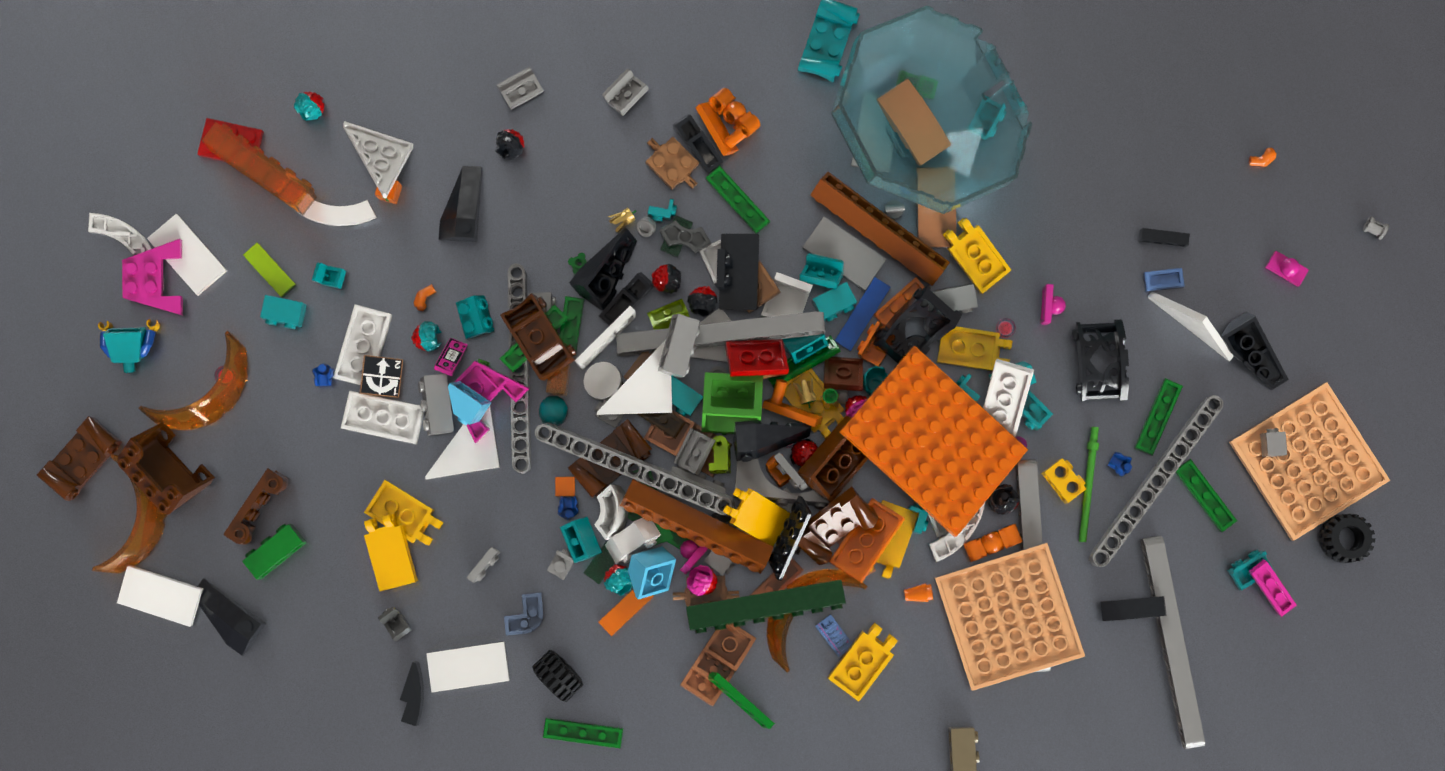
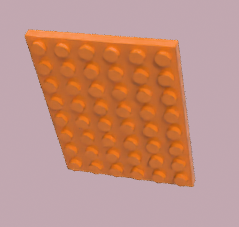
[839,345,1028,537]

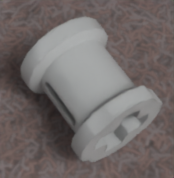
[1363,216,1389,240]

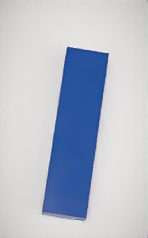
[835,277,891,351]

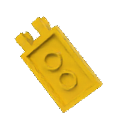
[943,218,1011,294]
[937,326,1013,371]
[784,368,844,439]
[364,480,444,546]
[723,487,790,546]
[870,500,919,579]
[364,513,418,592]
[827,622,898,702]

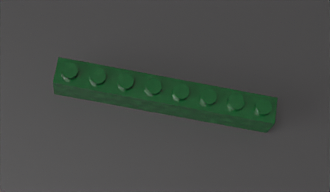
[686,579,846,634]

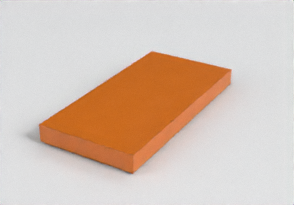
[829,498,905,583]

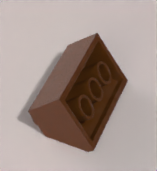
[797,416,868,503]

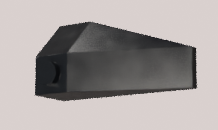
[439,166,482,242]
[569,228,637,310]
[1221,312,1289,390]
[733,420,811,462]
[197,578,266,656]

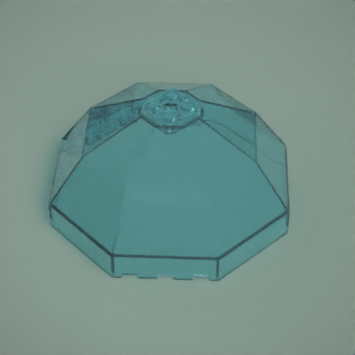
[831,5,1032,214]

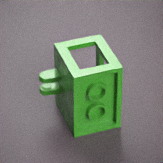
[701,372,763,435]

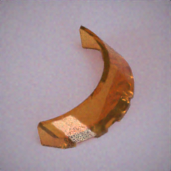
[138,331,248,430]
[92,454,167,574]
[767,569,868,673]

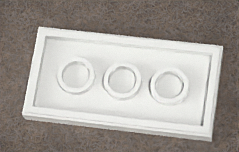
[147,213,227,296]
[333,304,392,385]
[575,306,636,370]
[983,359,1034,438]
[341,391,424,444]
[117,565,203,627]
[426,641,510,693]

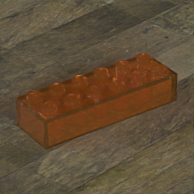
[202,122,317,215]

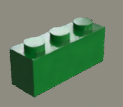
[242,524,307,580]

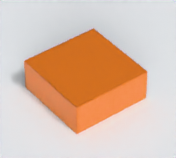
[555,477,575,497]

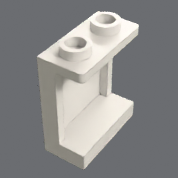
[760,272,813,318]

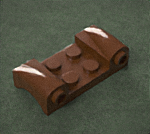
[500,293,577,381]
[37,416,122,501]
[568,419,653,498]
[223,468,289,545]
[798,486,878,565]

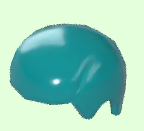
[863,366,888,395]
[539,396,568,426]

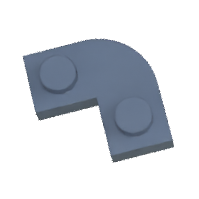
[504,592,544,636]

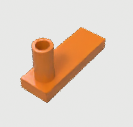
[695,102,749,156]
[762,379,823,427]

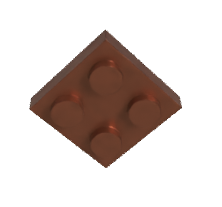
[824,357,863,391]

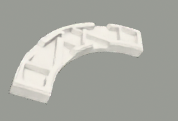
[273,177,377,226]
[88,213,164,291]
[929,503,985,562]

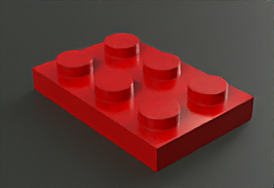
[197,118,264,168]
[725,339,789,377]

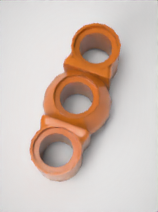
[709,88,760,138]
[963,524,1023,562]

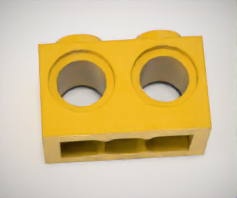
[1041,458,1086,504]

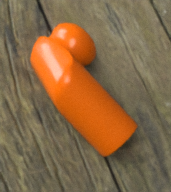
[1249,148,1277,167]
[413,284,436,311]

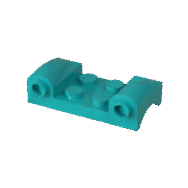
[798,0,860,82]

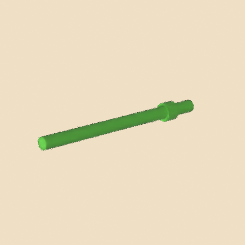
[1079,427,1099,542]

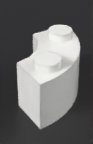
[594,484,628,540]
[605,518,661,565]

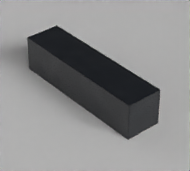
[1139,228,1190,247]

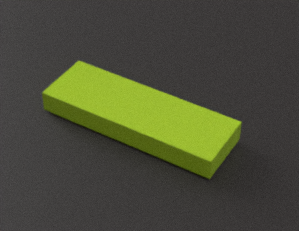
[243,242,296,297]

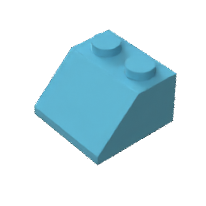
[448,381,492,425]
[628,546,676,600]

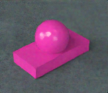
[1265,251,1309,287]
[1040,284,1066,325]
[680,540,708,574]

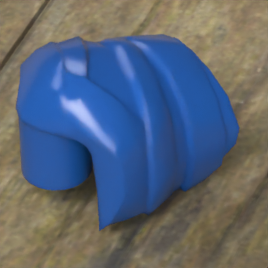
[312,363,334,386]
[1108,452,1132,477]
[558,496,579,520]

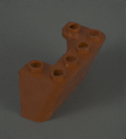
[118,422,215,515]

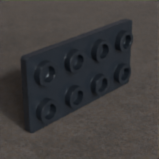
[716,234,760,310]
[768,496,812,581]

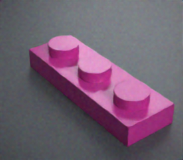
[1249,559,1297,617]

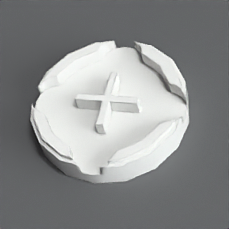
[583,362,622,400]

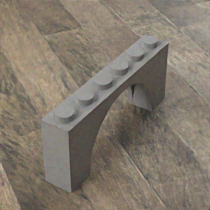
[734,458,853,509]

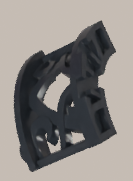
[873,285,962,363]
[1072,319,1129,402]

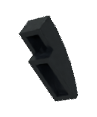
[673,114,723,173]
[599,272,653,326]
[1100,596,1167,621]
[400,661,424,726]

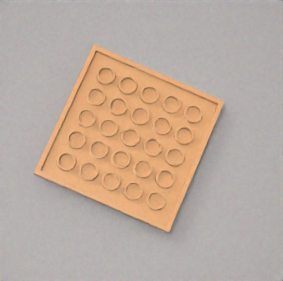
[1229,382,1390,541]
[935,543,1085,691]

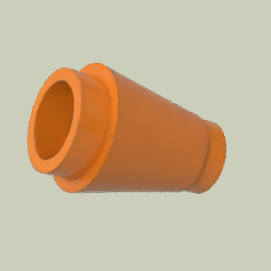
[904,583,933,602]

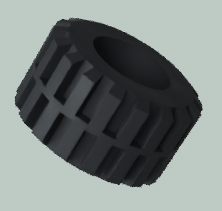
[1319,514,1375,563]
[532,650,583,702]

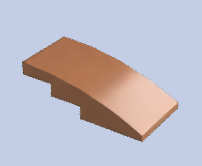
[876,79,951,166]
[916,168,956,247]
[644,410,732,478]
[680,624,757,707]

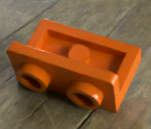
[857,321,895,367]

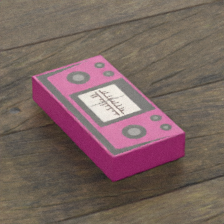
[434,338,468,376]

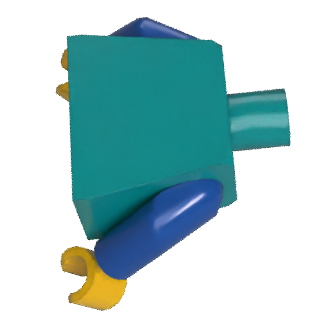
[98,319,160,373]

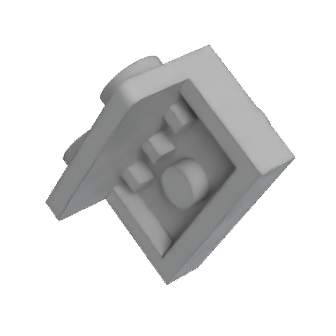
[602,69,649,116]

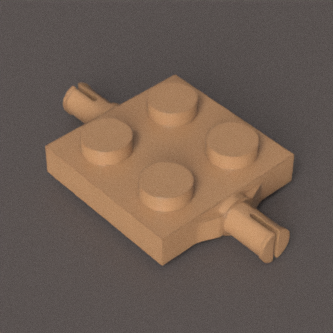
[646,137,699,190]
[673,575,739,606]

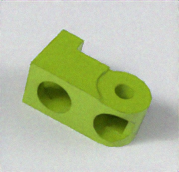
[709,435,731,474]

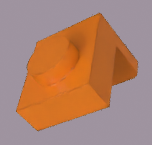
[766,455,791,488]

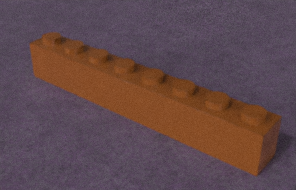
[810,172,950,286]
[620,479,774,574]

